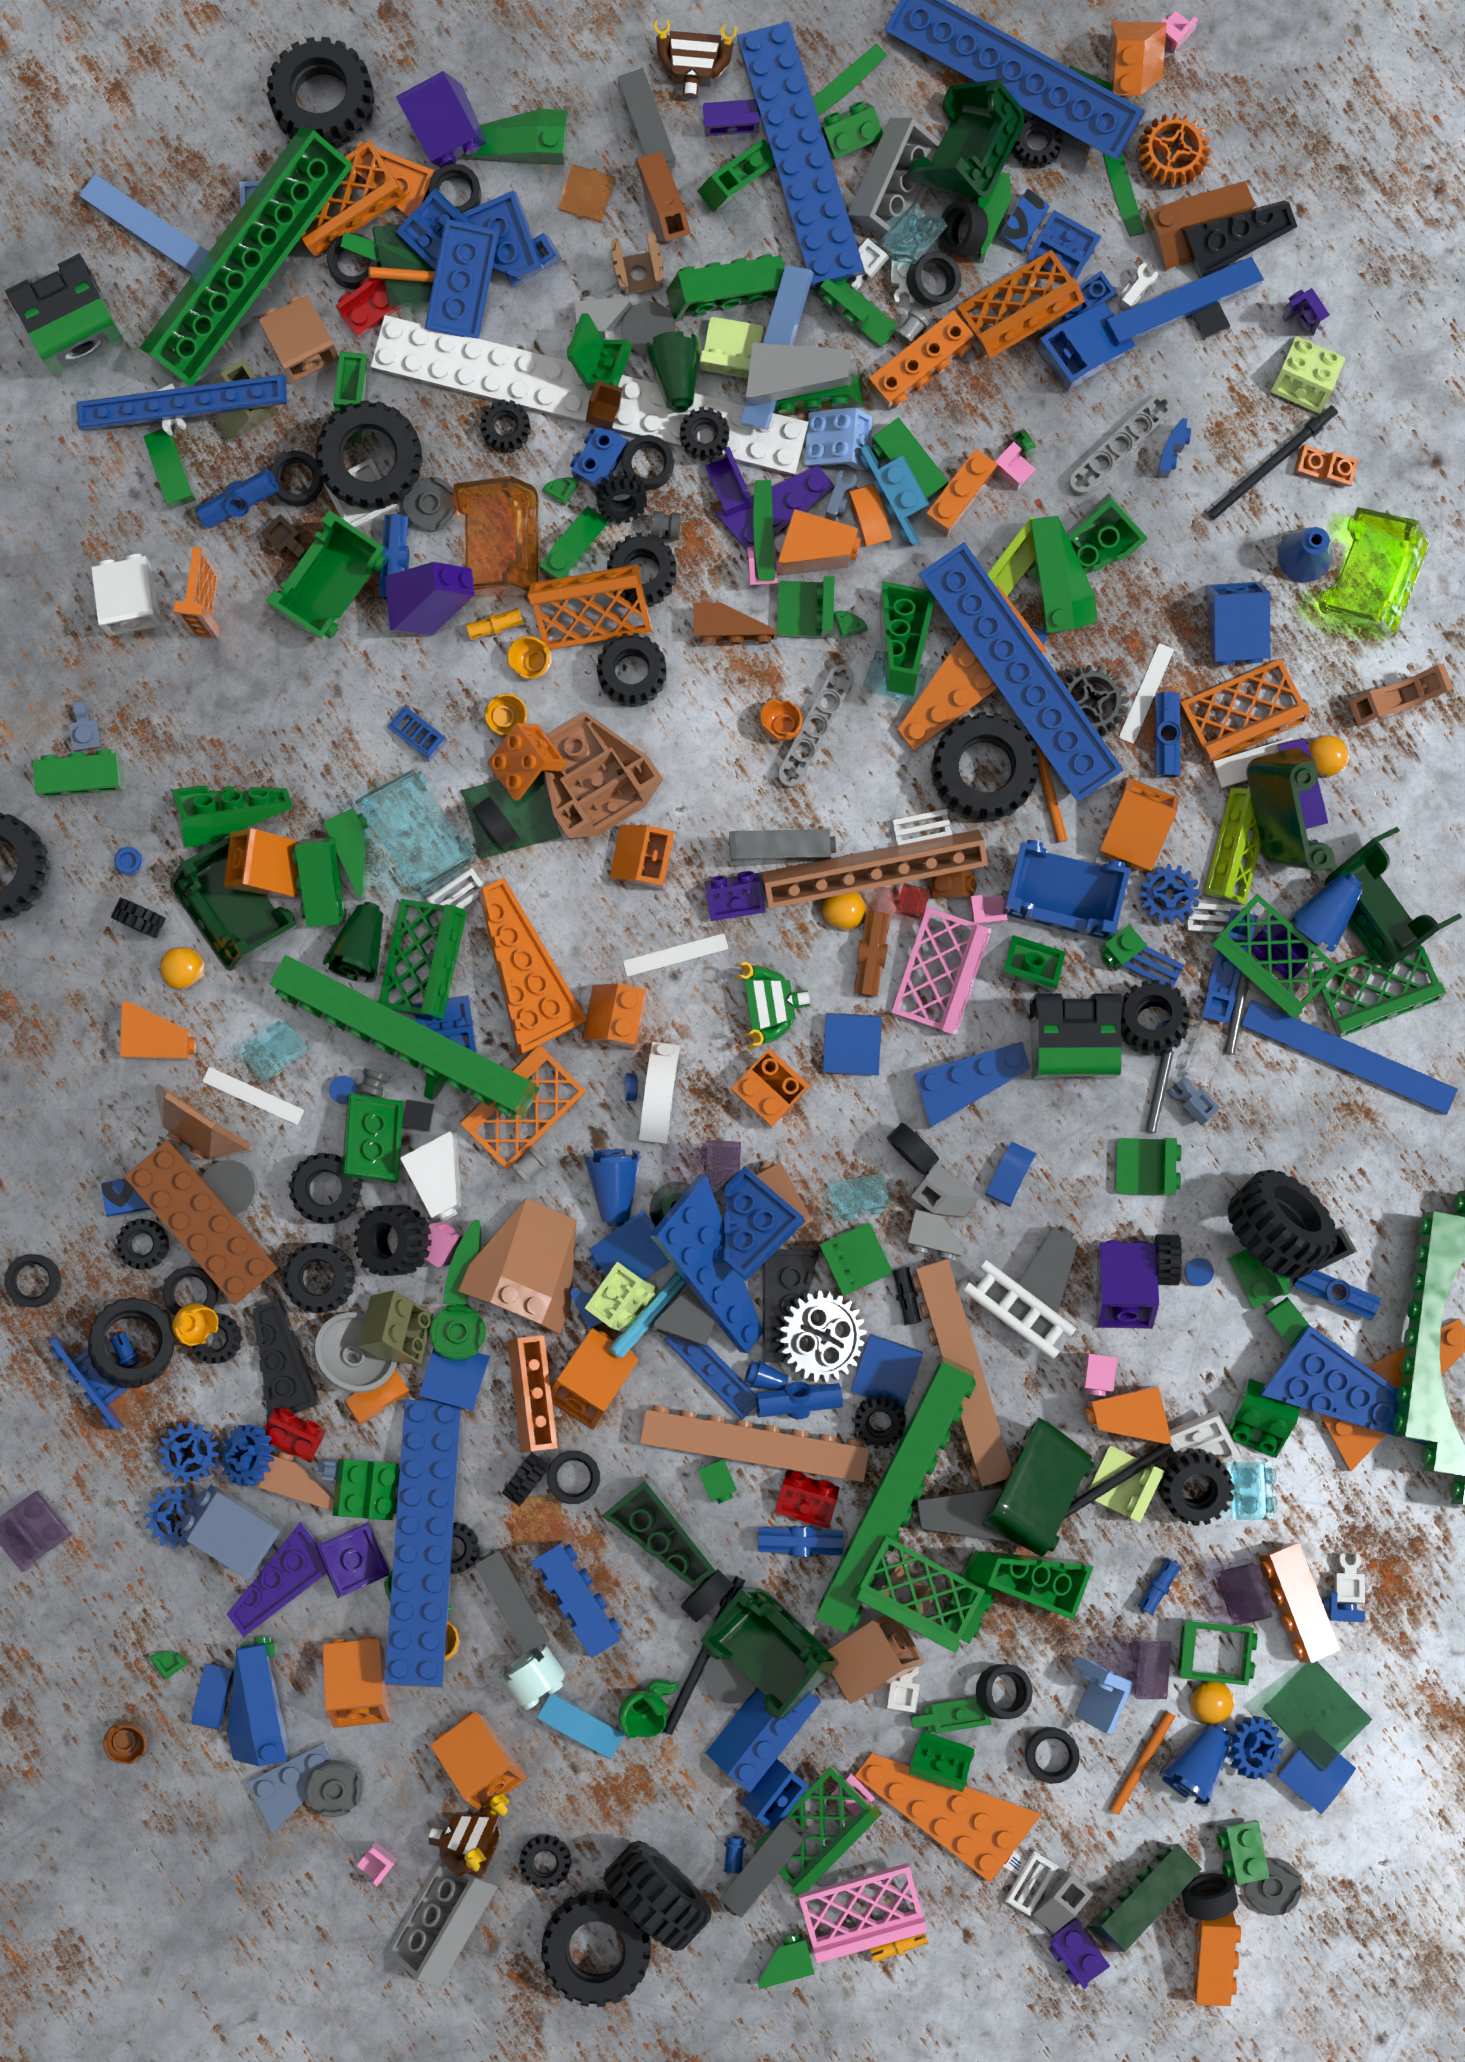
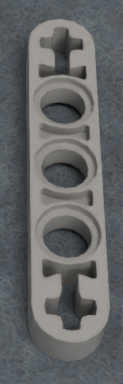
[1069,394,1173,496]
[778,664,854,788]

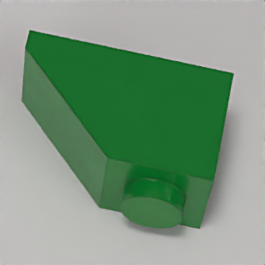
[758,1933,815,1989]

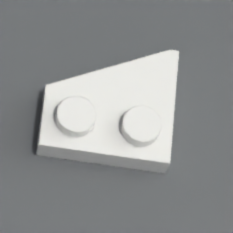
[1169,1410,1240,1459]

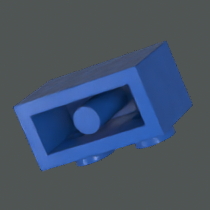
[570,426,628,490]
[741,1759,809,1831]

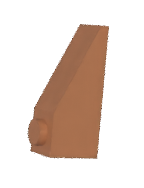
[259,1451,334,1511]

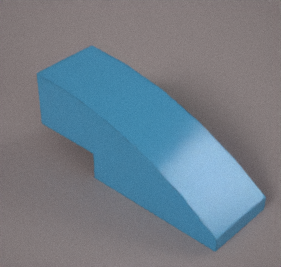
[536,1692,625,1759]

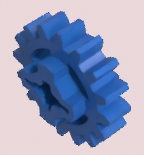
[1140,864,1201,925]
[158,1422,221,1484]
[220,1424,274,1487]
[145,1486,198,1549]
[1226,1716,1284,1780]

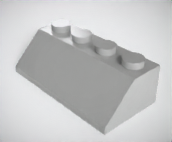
[848,117,941,244]
[386,1857,498,1988]

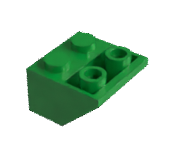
[1227,1378,1300,1458]

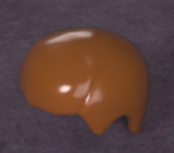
[103,1720,147,1764]

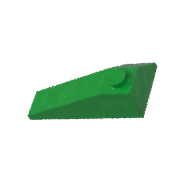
[458,109,568,165]
[1028,492,1148,582]
[1030,515,1098,633]
[172,785,292,847]

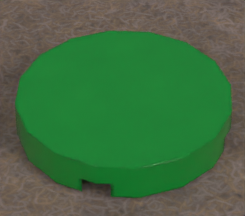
[430,1305,486,1362]

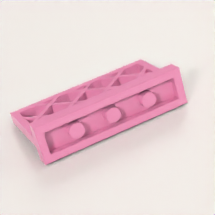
[892,907,992,1034]
[798,1863,928,1964]

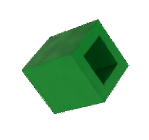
[698,1458,737,1504]

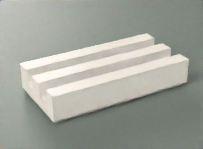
[892,809,952,846]
[426,868,484,920]
[1187,903,1245,933]
[1004,1850,1059,1916]

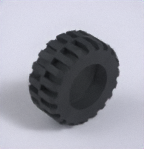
[267,37,375,148]
[315,400,423,510]
[931,712,1039,822]
[0,812,50,920]
[1228,1170,1338,1278]
[603,1841,712,1951]
[541,1890,651,2007]

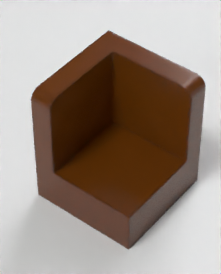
[586,380,623,430]

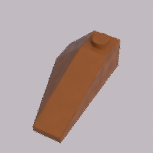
[1144,181,1256,272]

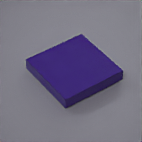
[315,1523,390,1598]

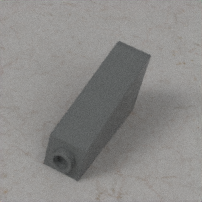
[729,829,836,867]
[1008,1226,1078,1338]
[912,1487,1013,1542]

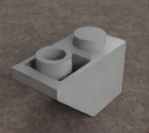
[574,294,630,339]
[911,1163,980,1217]
[907,1210,964,1260]
[1032,1870,1093,1934]

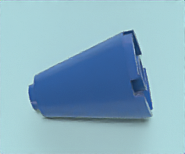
[1278,527,1333,583]
[1288,873,1363,952]
[585,1149,641,1227]
[1159,1724,1231,1807]

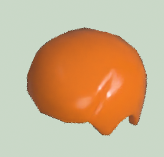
[759,699,803,741]

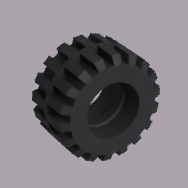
[607,533,677,608]
[597,633,667,707]
[1121,980,1189,1056]
[288,1153,363,1224]
[354,1205,432,1276]
[282,1242,356,1313]
[1158,1448,1234,1526]

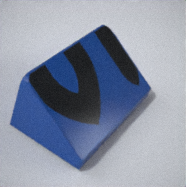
[999,188,1050,253]
[101,1179,151,1217]

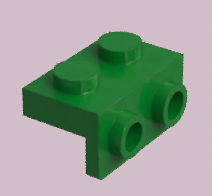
[820,101,883,159]
[908,1731,975,1792]
[1216,1820,1270,1885]

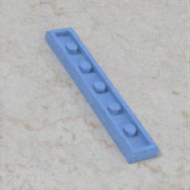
[79,174,209,275]
[740,265,814,430]

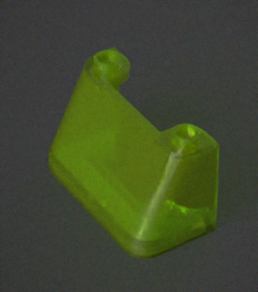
[1319,507,1429,638]

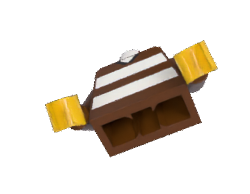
[654,17,738,99]
[429,1793,510,1878]

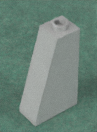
[746,343,858,405]

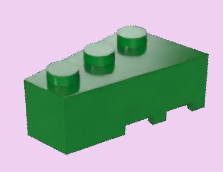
[774,371,864,414]
[936,1547,995,1644]

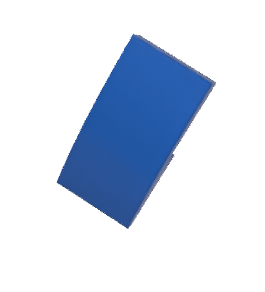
[1065,271,1118,320]
[1156,418,1191,478]
[985,1141,1037,1207]
[191,1664,234,1730]

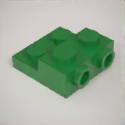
[332,1458,400,1520]

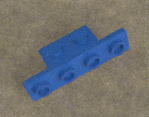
[49,1337,130,1431]

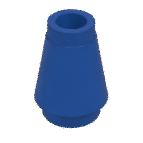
[744,1360,788,1391]

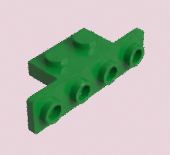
[810,278,898,348]

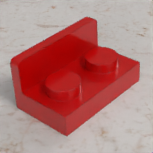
[336,277,402,339]
[264,1407,326,1463]
[774,1471,840,1529]

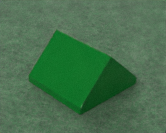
[1000,935,1066,993]

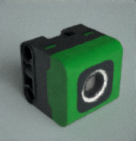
[5,253,125,376]
[1030,993,1122,1079]

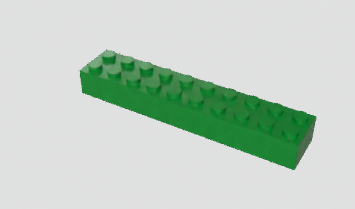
[139,126,353,387]
[269,955,540,1119]
[815,1356,976,1633]

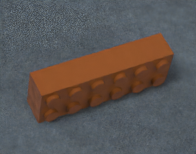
[124,1140,280,1305]

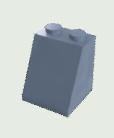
[180,1484,280,1580]

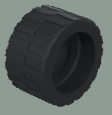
[88,1297,175,1389]

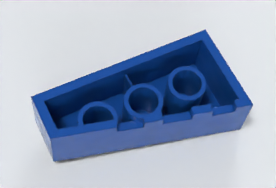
[913,1042,1030,1129]
[531,1541,623,1658]

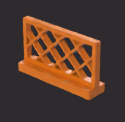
[302,140,406,257]
[957,250,1085,359]
[173,547,220,639]
[528,564,653,650]
[1180,658,1311,765]
[459,1046,586,1170]

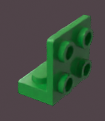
[777,576,835,638]
[819,1223,892,1296]
[1226,1248,1291,1309]

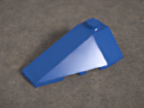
[227,1643,289,1766]

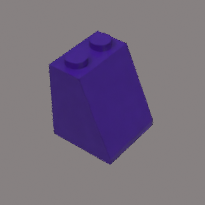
[396,71,487,168]
[385,562,474,636]
[1096,1240,1159,1329]

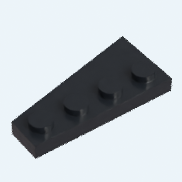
[1181,200,1298,278]
[762,1249,820,1362]
[253,1298,321,1422]

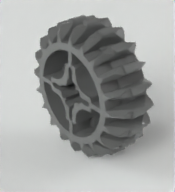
[1062,665,1129,738]

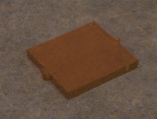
[558,164,616,223]
[510,1495,565,1546]

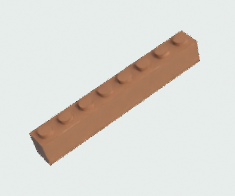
[761,829,988,909]
[912,1259,1012,1487]
[640,1405,869,1482]

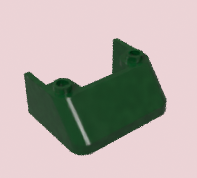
[1325,827,1463,968]

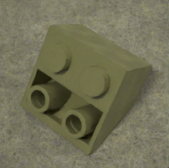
[211,358,277,441]
[358,1290,433,1366]

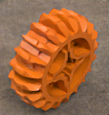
[1137,112,1211,188]

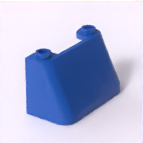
[1002,840,1131,940]

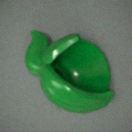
[618,1679,679,1739]

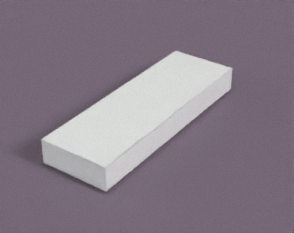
[1212,737,1293,789]

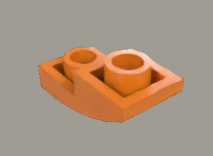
[1294,445,1358,487]
[848,484,892,547]
[344,1369,409,1425]

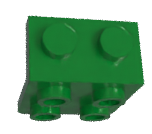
[567,313,632,390]
[1116,1138,1182,1196]

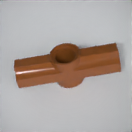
[854,911,890,997]

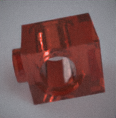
[895,883,930,921]

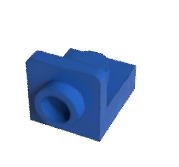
[1322,1591,1365,1623]

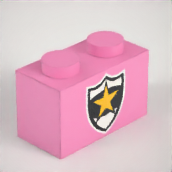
[1079,1354,1117,1396]

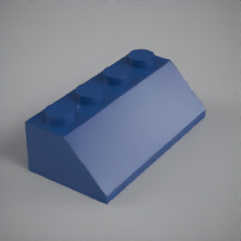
[705,1687,821,1793]

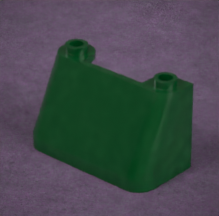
[907,79,1024,198]
[1246,747,1336,871]
[170,837,297,971]
[982,1417,1095,1557]
[700,1588,839,1719]

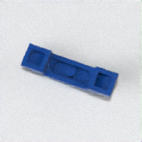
[1201,909,1258,1024]

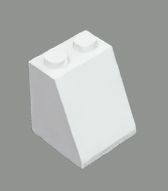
[91,554,163,637]
[400,1131,461,1222]

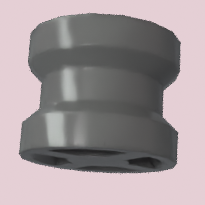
[357,1068,391,1098]

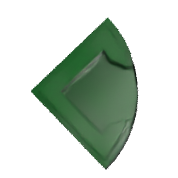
[1013,429,1036,458]
[541,477,579,506]
[834,611,868,639]
[424,1074,447,1100]
[149,1651,190,1680]

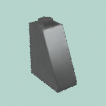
[650,1287,715,1349]

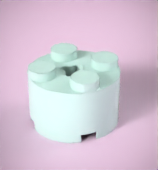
[499,1644,565,1710]

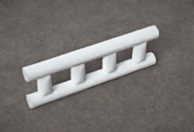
[963,1260,1077,1359]

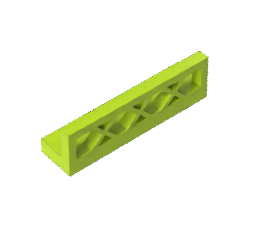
[987,516,1036,597]
[1204,788,1261,905]

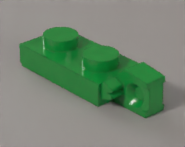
[910,1697,991,1734]

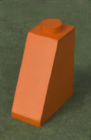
[120,1001,197,1061]

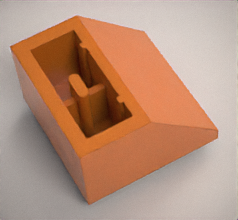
[609,824,675,890]
[731,1048,810,1129]

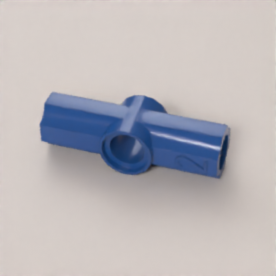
[196,469,279,529]
[379,514,409,600]
[1154,692,1182,778]
[1293,1269,1381,1321]
[755,1381,843,1419]
[758,1526,844,1556]

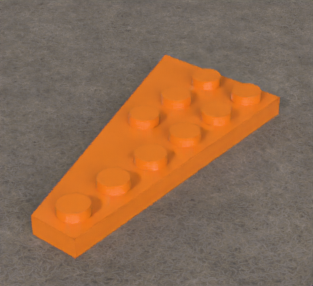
[898,584,1047,752]
[478,877,588,1057]
[1318,1318,1465,1472]
[854,1752,1042,1882]

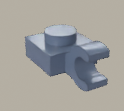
[825,470,857,521]
[69,701,102,752]
[1169,1077,1220,1126]
[317,1459,338,1483]

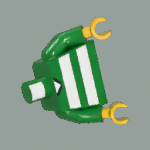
[734,962,810,1049]

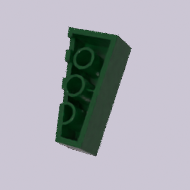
[601,1477,719,1588]
[1085,1844,1202,1952]

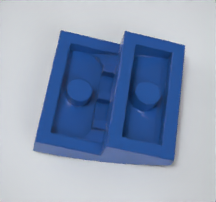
[396,189,472,271]
[1027,210,1102,281]
[413,995,477,1053]
[823,1013,882,1076]
[851,1334,923,1408]
[419,1348,490,1411]
[1277,1730,1356,1815]

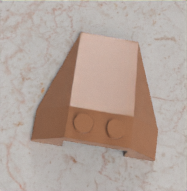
[544,712,663,838]
[155,1084,255,1160]
[457,1198,577,1334]

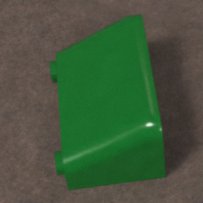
[266,510,387,641]

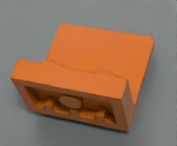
[487,723,567,801]

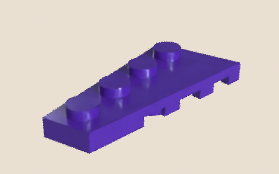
[716,465,835,554]
[227,1521,326,1637]

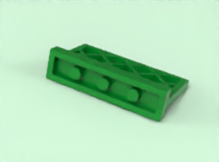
[1210,894,1340,1019]
[378,899,467,1020]
[1314,947,1446,1038]
[851,1536,985,1653]
[754,1766,882,1898]

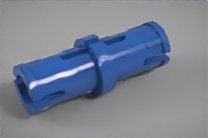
[1137,1557,1182,1616]

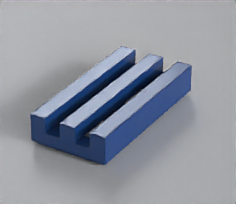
[1122,946,1184,989]

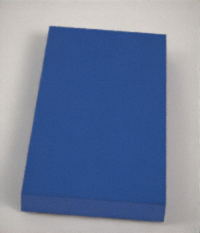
[424,219,500,339]

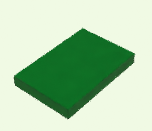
[342,1093,404,1183]

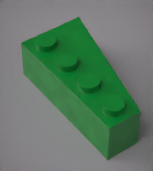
[666,254,785,322]
[879,581,935,696]
[969,1551,1094,1620]

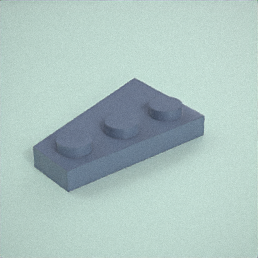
[247,1742,334,1834]

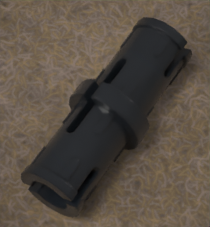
[892,1267,922,1326]

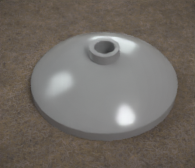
[314,1312,397,1393]

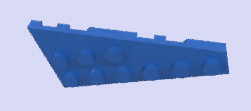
[650,1174,763,1353]
[1259,1325,1426,1446]

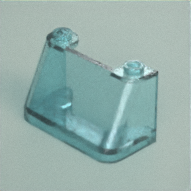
[355,769,477,898]

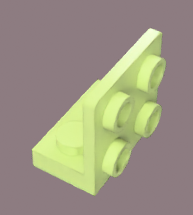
[700,317,764,379]
[1271,336,1345,414]
[585,1262,658,1332]
[1088,1446,1164,1522]

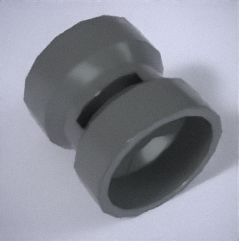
[651,511,681,541]

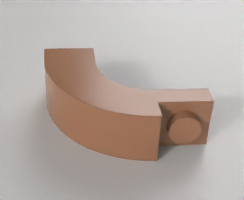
[1349,663,1454,726]

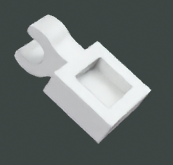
[1119,263,1158,311]

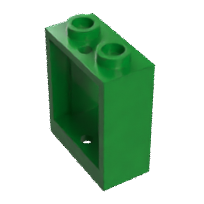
[1177,1618,1258,1686]

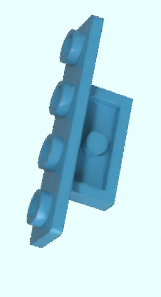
[860,445,930,545]

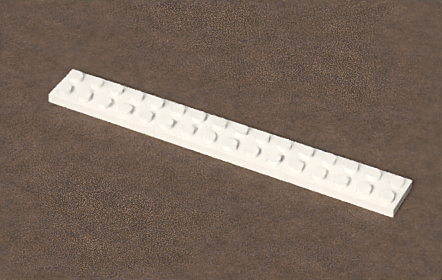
[371,315,809,476]

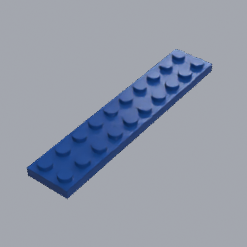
[884,0,1145,161]
[737,21,865,288]
[918,542,1124,803]
[385,1399,462,1688]

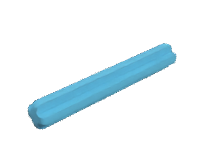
[610,1271,687,1358]

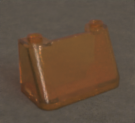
[452,476,539,595]

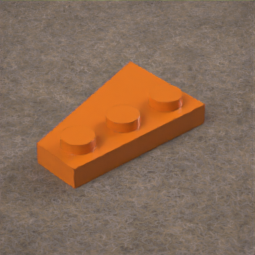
[351,141,435,217]

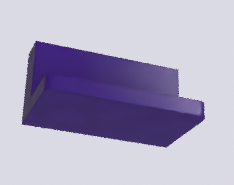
[703,99,759,137]
[705,446,751,516]
[1251,915,1314,979]

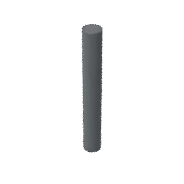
[1224,971,1250,1055]
[1146,1050,1174,1133]

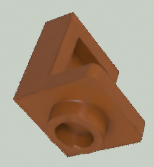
[932,870,977,899]

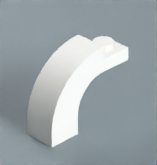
[639,1042,680,1144]

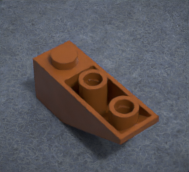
[636,151,691,242]
[693,602,777,646]

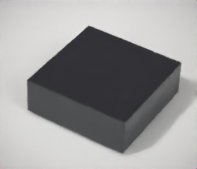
[1193,302,1231,340]
[402,1099,435,1132]

